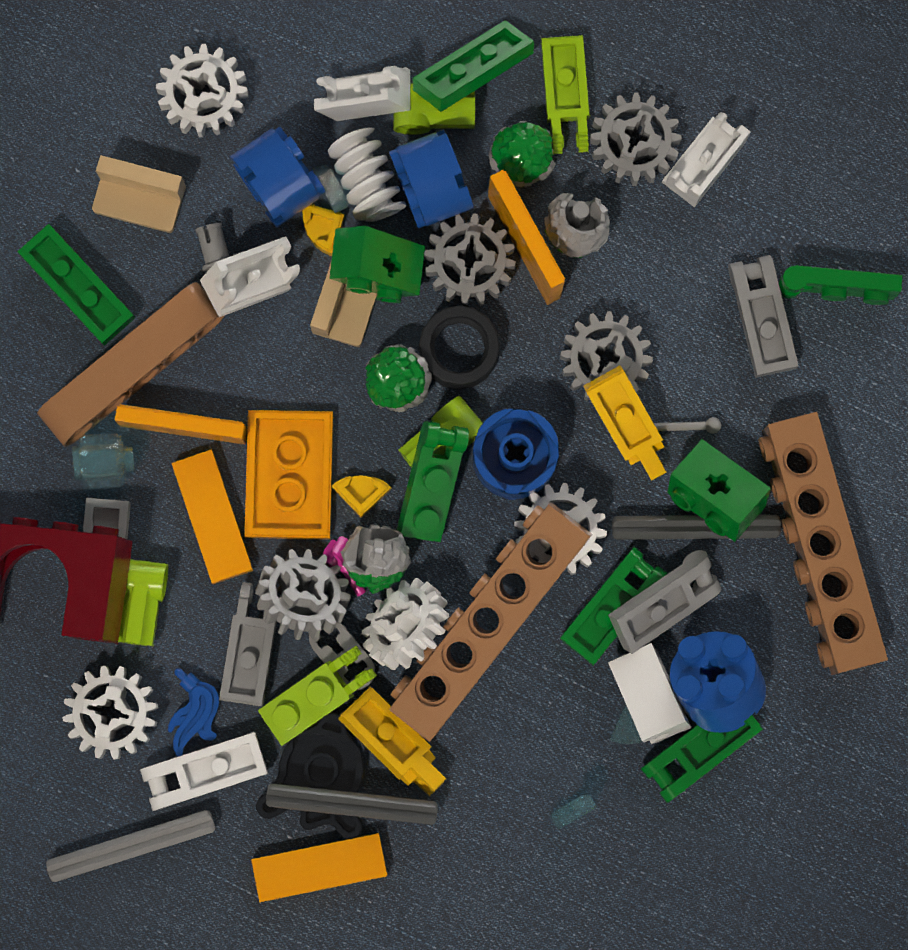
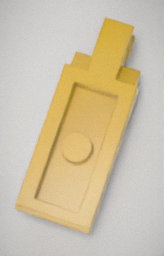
[583,365,667,480]
[338,687,446,796]

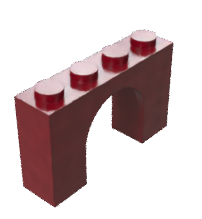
[0,517,133,644]

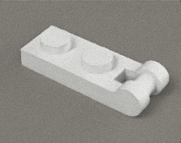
[140,732,268,811]

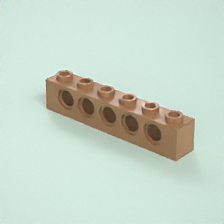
[759,412,888,675]
[389,503,593,742]

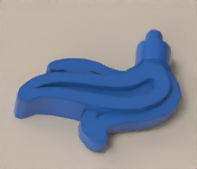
[168,668,219,756]

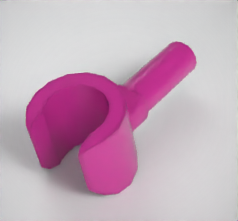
[323,536,366,597]

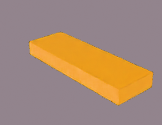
[115,404,247,445]
[171,449,253,585]
[251,833,388,902]

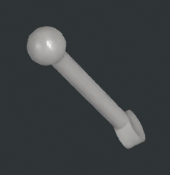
[654,417,722,434]

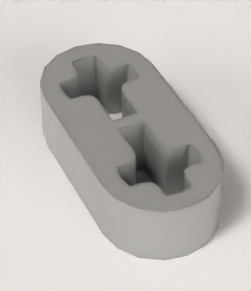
[309,622,375,690]

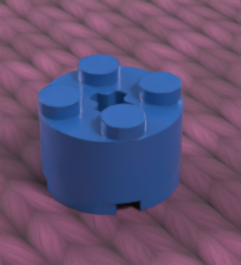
[229,126,326,227]
[389,129,474,228]
[472,409,559,500]
[670,631,766,733]

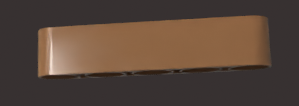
[37,282,225,447]

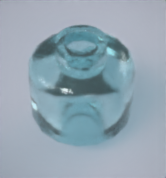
[72,433,134,490]

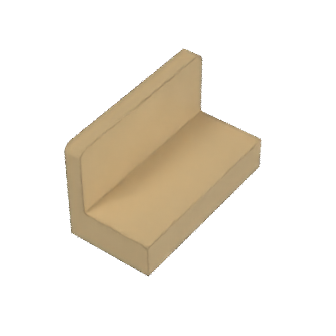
[92,155,186,233]
[310,260,376,347]

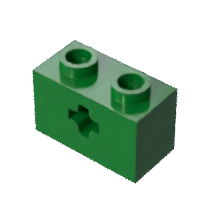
[329,226,425,303]
[667,439,771,542]

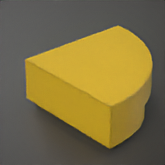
[302,204,345,256]
[331,475,392,518]

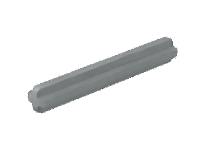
[46,810,215,882]

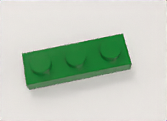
[413,20,534,112]
[17,224,135,346]

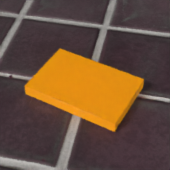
[488,170,565,305]
[244,410,333,539]

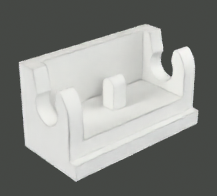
[314,66,410,121]
[662,112,751,207]
[200,236,300,317]
[608,643,691,744]

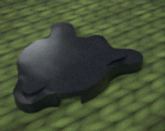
[256,713,365,839]

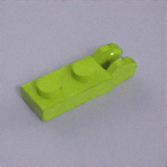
[541,35,590,154]
[258,646,377,746]

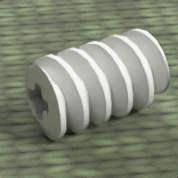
[328,127,406,222]

